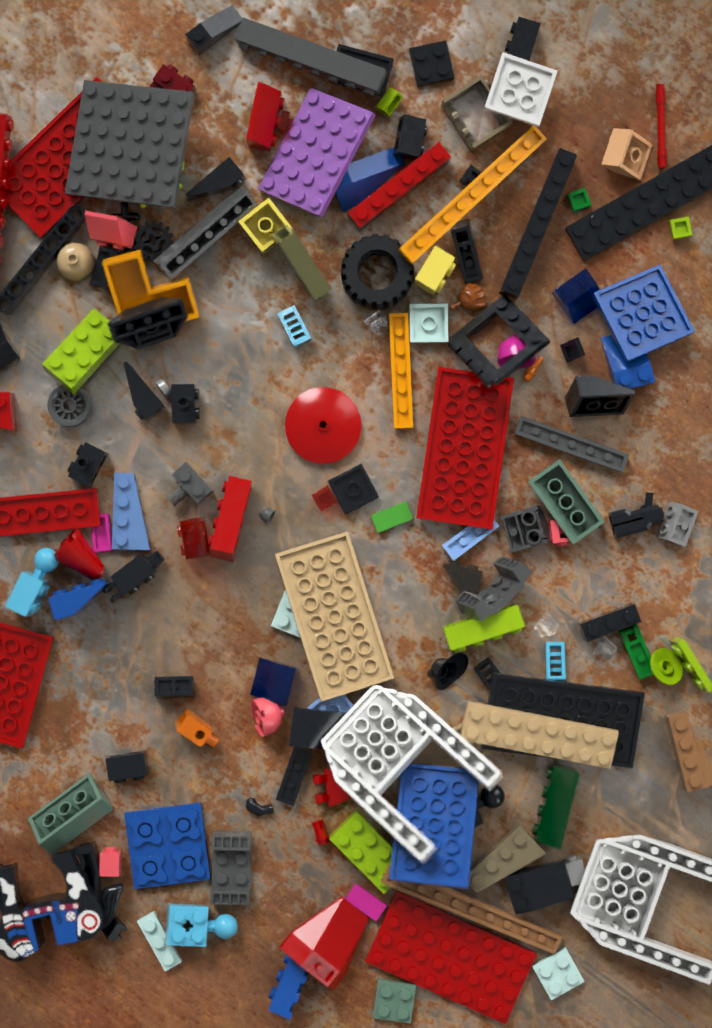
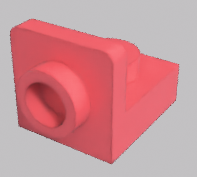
[548,520,570,547]

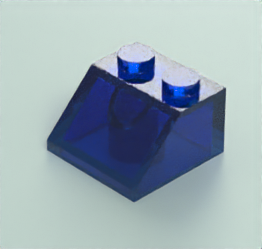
[552,268,600,324]
[250,657,297,706]

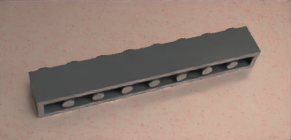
[235,17,387,96]

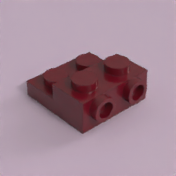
[150,64,196,93]

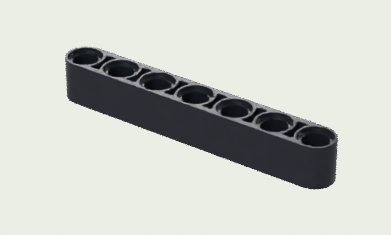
[0,205,86,315]

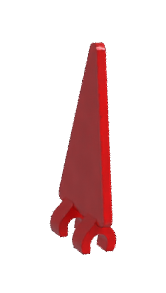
[312,768,352,806]

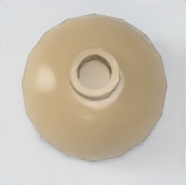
[56,242,96,282]

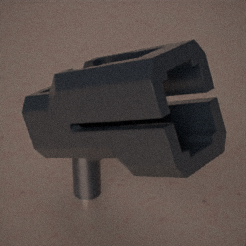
[608,492,664,538]

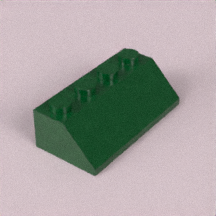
[532,763,579,850]

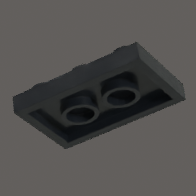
[329,44,394,97]

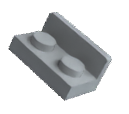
[657,502,698,547]

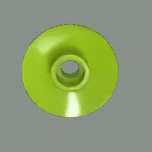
[650,648,683,685]

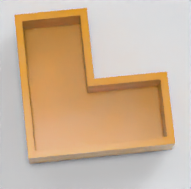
[102,249,199,321]

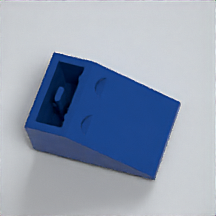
[48,578,110,620]

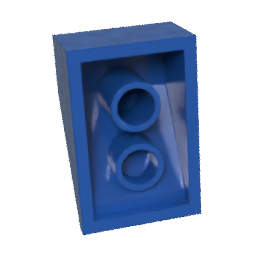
[600,335,655,389]

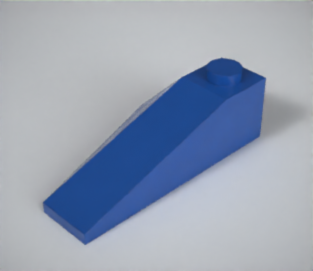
[335,147,405,212]

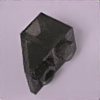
[443,560,482,594]

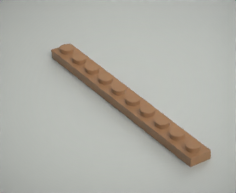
[381,863,563,954]

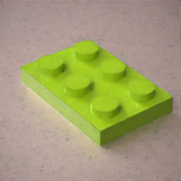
[671,637,712,693]

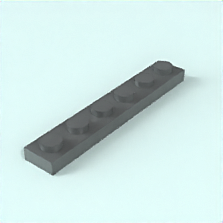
[514,416,629,473]

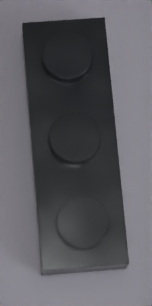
[276,747,313,806]

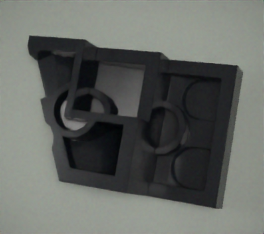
[288,707,346,749]

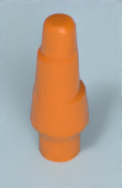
[523,356,544,382]

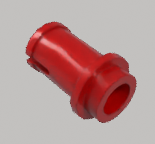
[312,819,330,845]

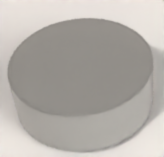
[155,379,171,398]

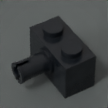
[171,384,200,424]
[67,442,108,487]

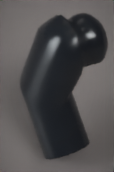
[246,798,273,816]

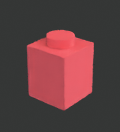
[99,847,122,877]

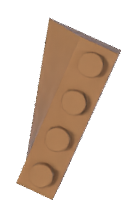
[664,710,712,793]

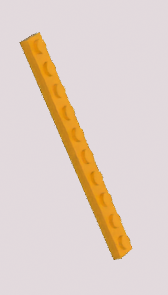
[398,126,546,264]

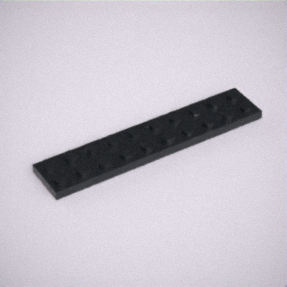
[565,145,712,262]

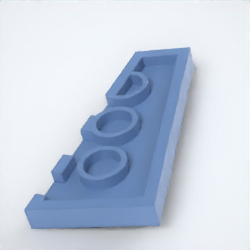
[112,473,151,550]

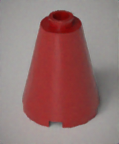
[54,528,105,580]

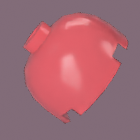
[251,697,284,737]

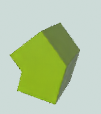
[376,88,403,117]

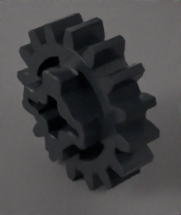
[133,220,175,263]

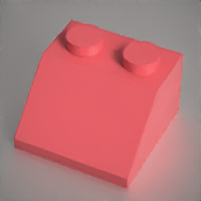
[85,211,137,251]

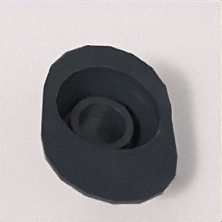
[427,652,468,690]

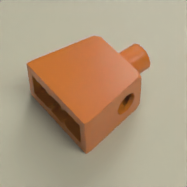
[175,708,219,748]

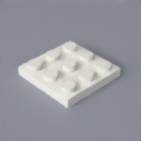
[484,52,557,127]

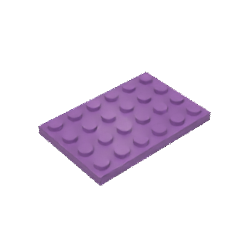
[258,88,375,218]

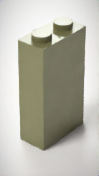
[271,225,331,300]

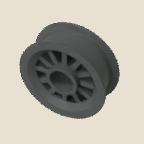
[47,385,92,427]

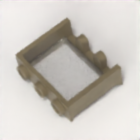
[441,75,512,153]

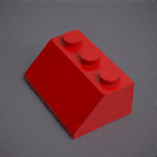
[246,82,285,152]

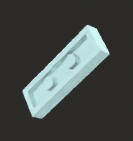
[137,911,182,972]

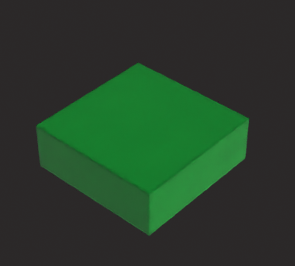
[566,188,592,213]

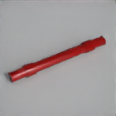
[656,84,667,169]

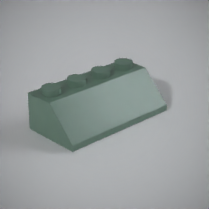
[528,459,605,544]
[28,773,113,855]

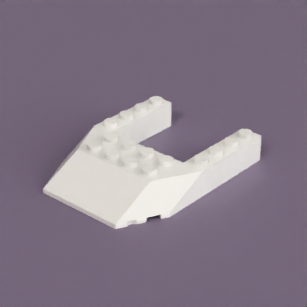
[321,685,503,864]
[570,834,712,985]

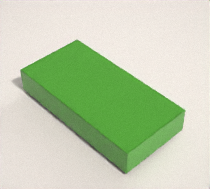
[371,501,413,533]

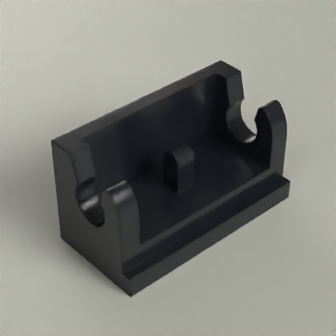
[89,247,120,290]
[154,676,195,699]

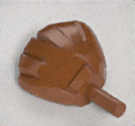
[449,283,486,311]

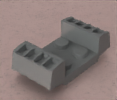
[456,556,532,621]
[211,831,252,905]

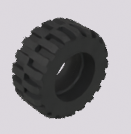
[341,234,414,310]

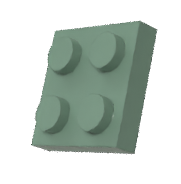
[373,978,416,1023]

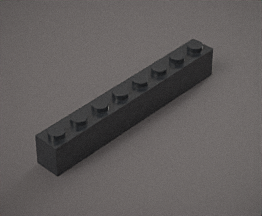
[499,148,577,300]

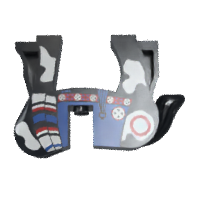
[0,841,124,962]

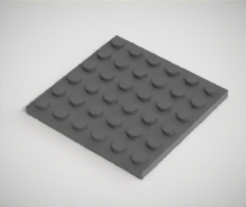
[65,80,195,209]

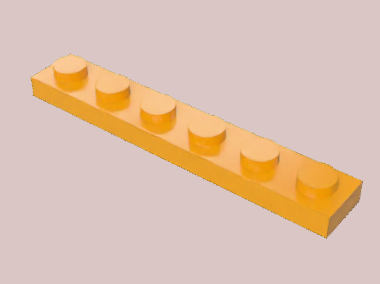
[389,313,413,429]

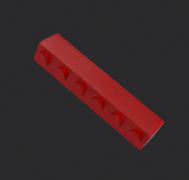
[348,142,451,231]

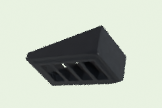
[473,657,501,690]

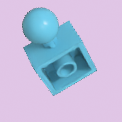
[5,548,59,617]
[165,903,238,947]

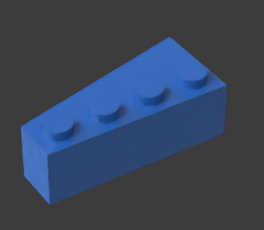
[268,954,309,1019]

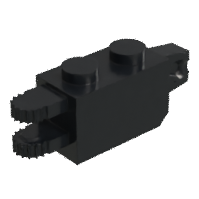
[102,551,165,603]

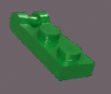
[618,624,653,680]

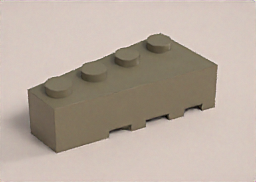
[469,822,546,893]

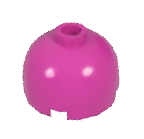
[497,335,536,369]

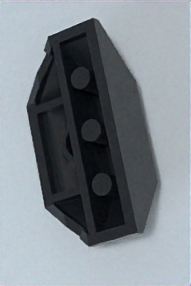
[107,297,188,349]

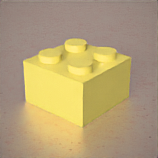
[238,198,293,255]
[414,246,456,296]

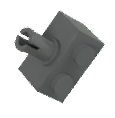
[167,462,213,507]

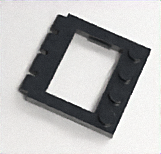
[448,294,551,388]

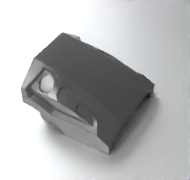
[499,505,550,553]

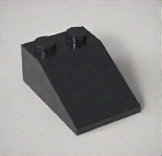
[565,375,635,417]
[505,860,575,915]

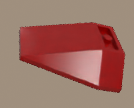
[279,896,369,990]

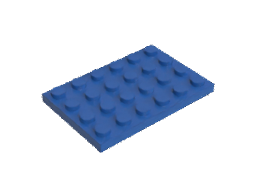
[389,763,479,889]

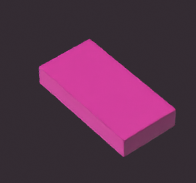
[91,513,113,553]
[345,883,387,921]

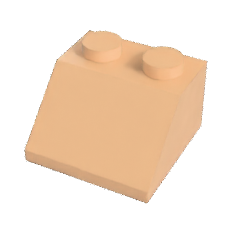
[601,128,653,180]

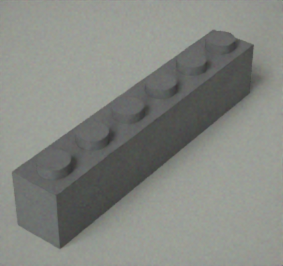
[153,187,258,280]

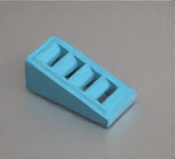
[277,305,311,348]
[545,642,566,682]

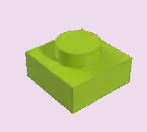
[669,216,692,240]

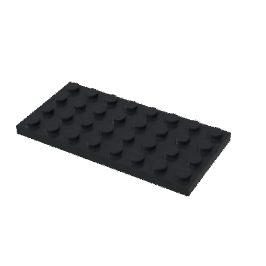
[481,672,645,768]

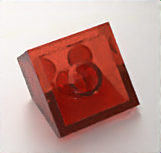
[177,517,210,559]

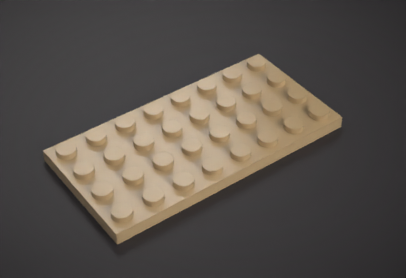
[274,531,394,702]

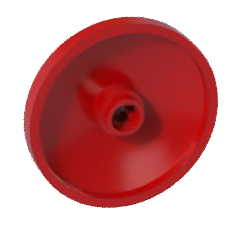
[285,387,361,464]

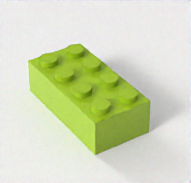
[42,308,120,395]
[442,603,525,653]
[329,808,393,894]

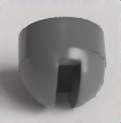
[259,507,276,524]

